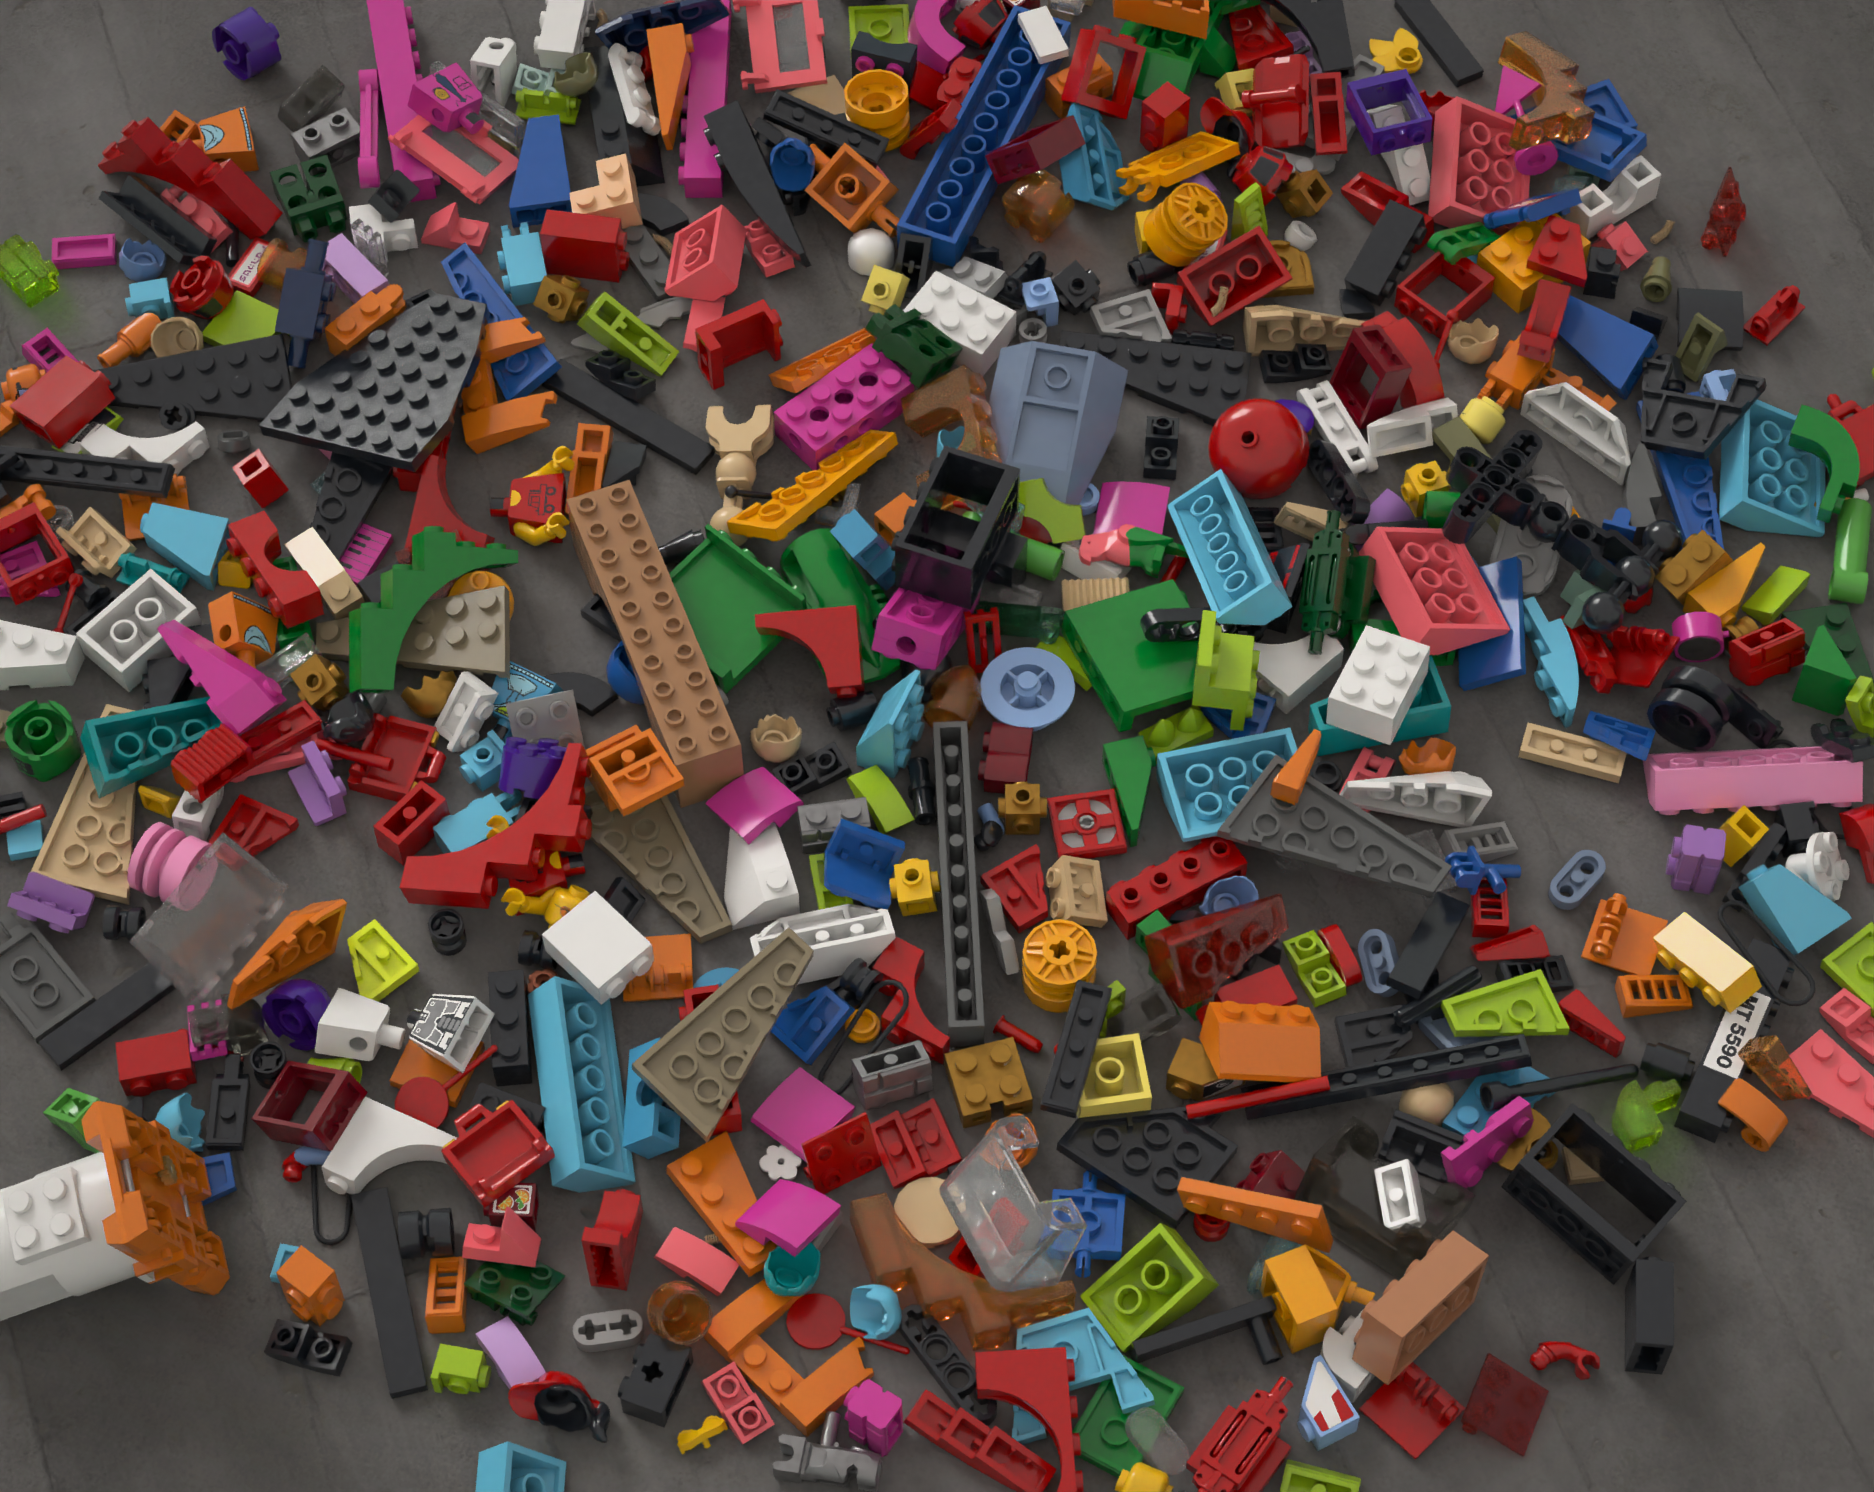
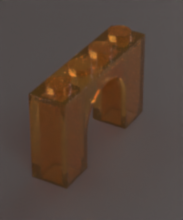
[901,364,1002,511]

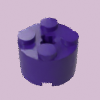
[212,7,281,80]
[498,737,567,799]

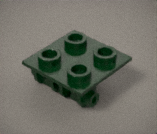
[464,1261,565,1326]

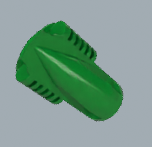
[780,528,913,683]

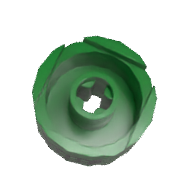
[4,700,81,782]

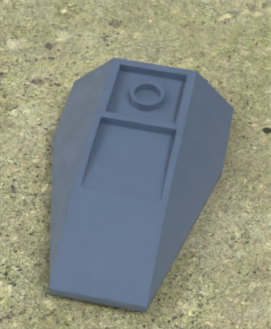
[988,341,1128,546]

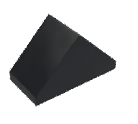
[895,232,933,299]

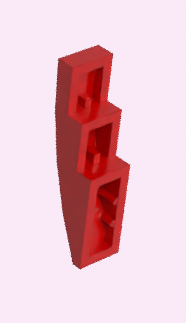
[903,1389,1057,1492]

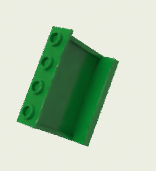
[669,524,807,694]
[1061,579,1198,733]

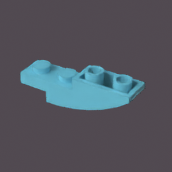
[1523,596,1579,728]

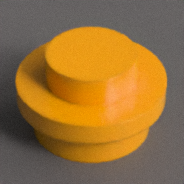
[845,1009,880,1043]

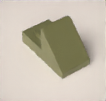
[1675,313,1728,382]

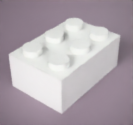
[903,271,1016,378]
[76,569,202,692]
[1326,625,1430,745]

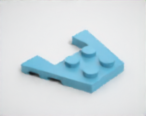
[1012,1307,1155,1445]

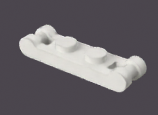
[608,43,661,136]
[1296,380,1378,478]

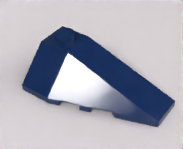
[595,0,730,54]

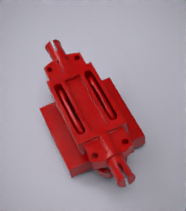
[1186,1376,1293,1492]

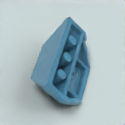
[1059,102,1129,210]

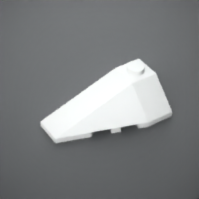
[1339,771,1492,828]
[724,822,800,930]

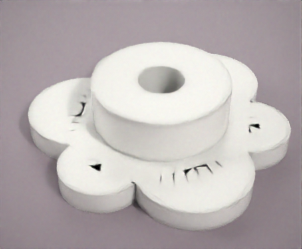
[759,1144,802,1181]

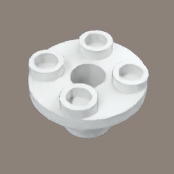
[1785,832,1849,901]

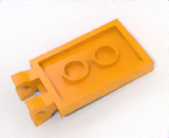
[1115,131,1240,202]

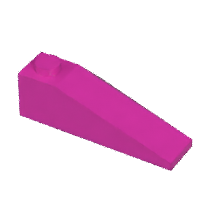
[157,620,287,735]

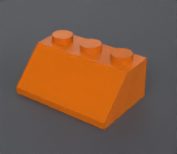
[1199,1001,1321,1083]

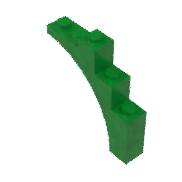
[349,526,518,694]

